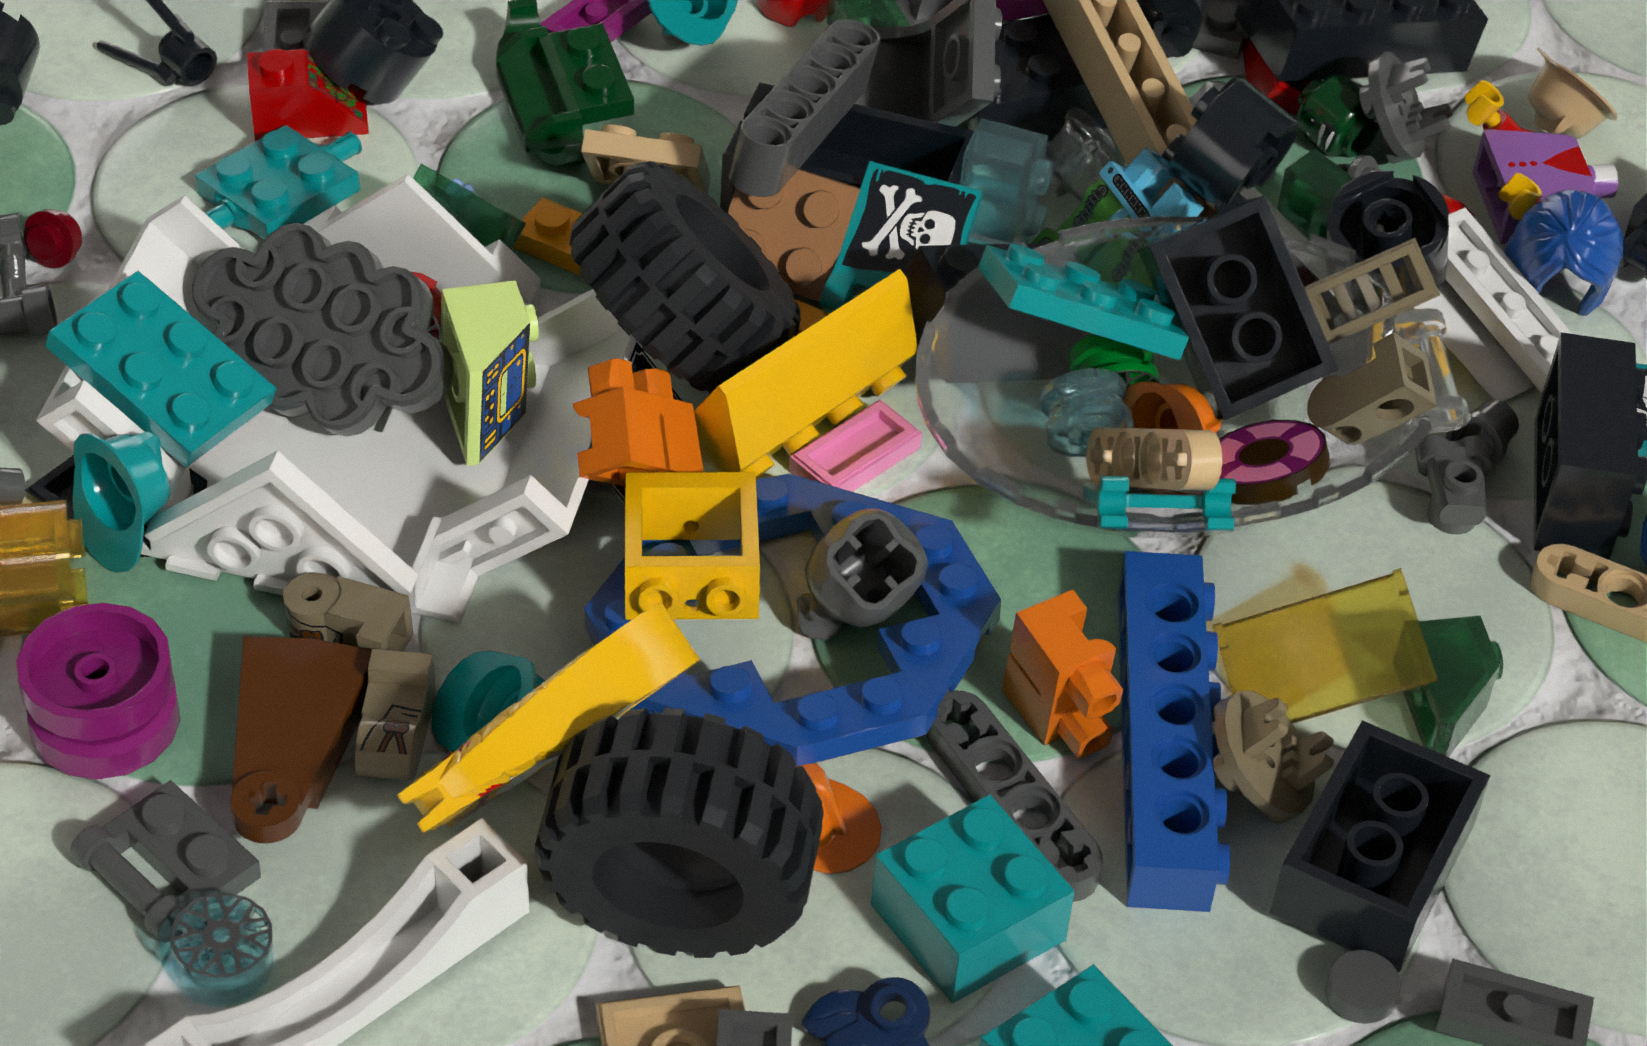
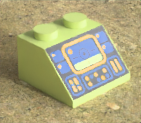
[440,280,539,466]

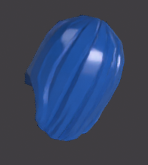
[1504,189,1623,316]

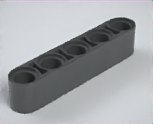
[728,19,880,197]

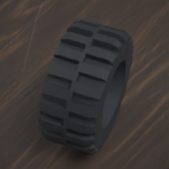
[569,161,801,394]
[535,708,824,958]

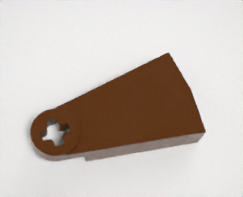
[230,636,372,844]

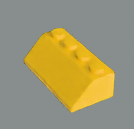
[694,269,918,479]

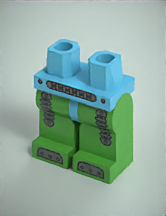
[1031,148,1204,290]

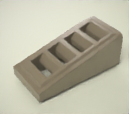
[1304,238,1440,344]

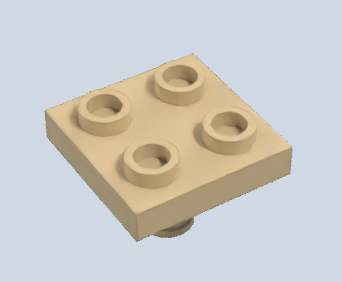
[581,124,711,194]

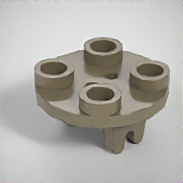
[1213,691,1334,823]

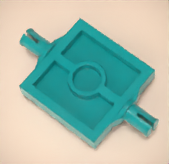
[194,125,362,240]

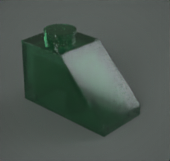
[1393,615,1503,757]

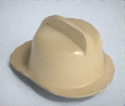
[1528,48,1618,139]

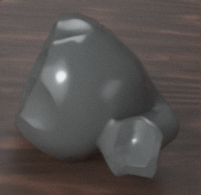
[797,508,929,640]

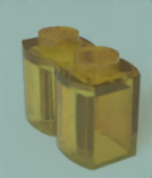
[0,500,89,637]

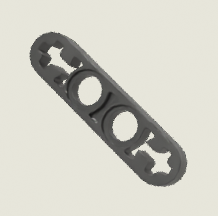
[927,690,1102,902]

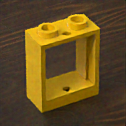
[625,472,760,620]

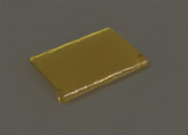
[1212,568,1437,724]

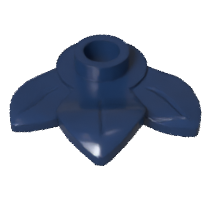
[801,977,930,1046]

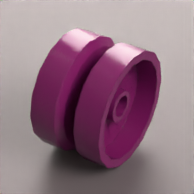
[16,602,181,780]

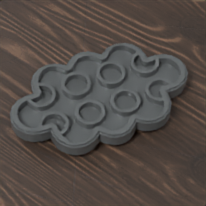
[192,223,454,437]

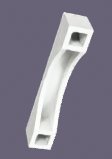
[143,818,529,1046]

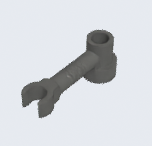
[0,212,58,336]

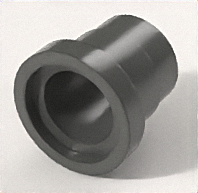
[1446,400,1519,468]

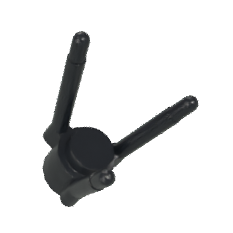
[96,0,217,86]

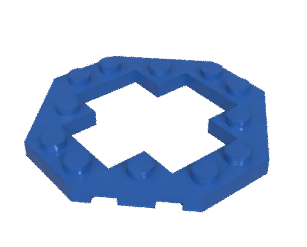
[584,473,1001,766]

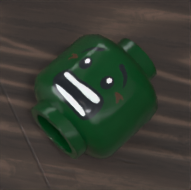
[1296,75,1379,157]

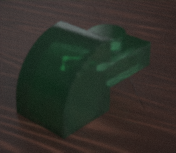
[413,163,526,250]

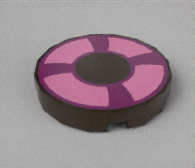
[1219,420,1331,505]

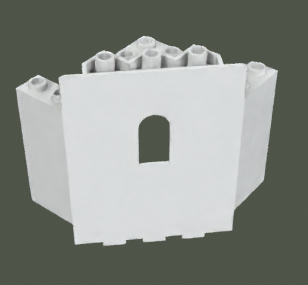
[36,174,639,624]

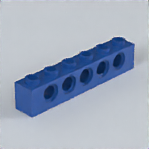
[1117,551,1230,912]

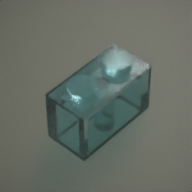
[960,118,1053,245]

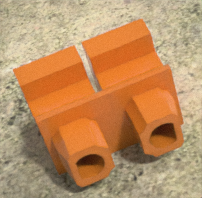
[572,358,704,487]
[1002,589,1123,759]

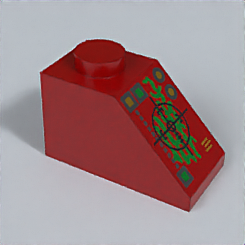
[247,49,369,141]

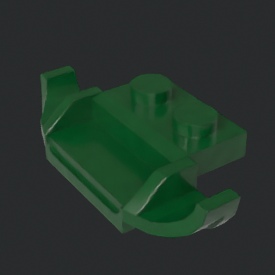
[496,0,634,166]

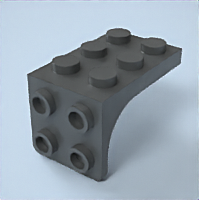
[823,0,1002,127]

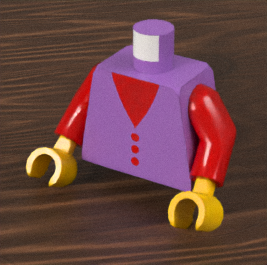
[1464,80,1618,244]

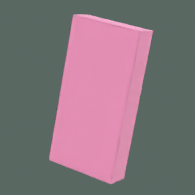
[789,400,922,492]

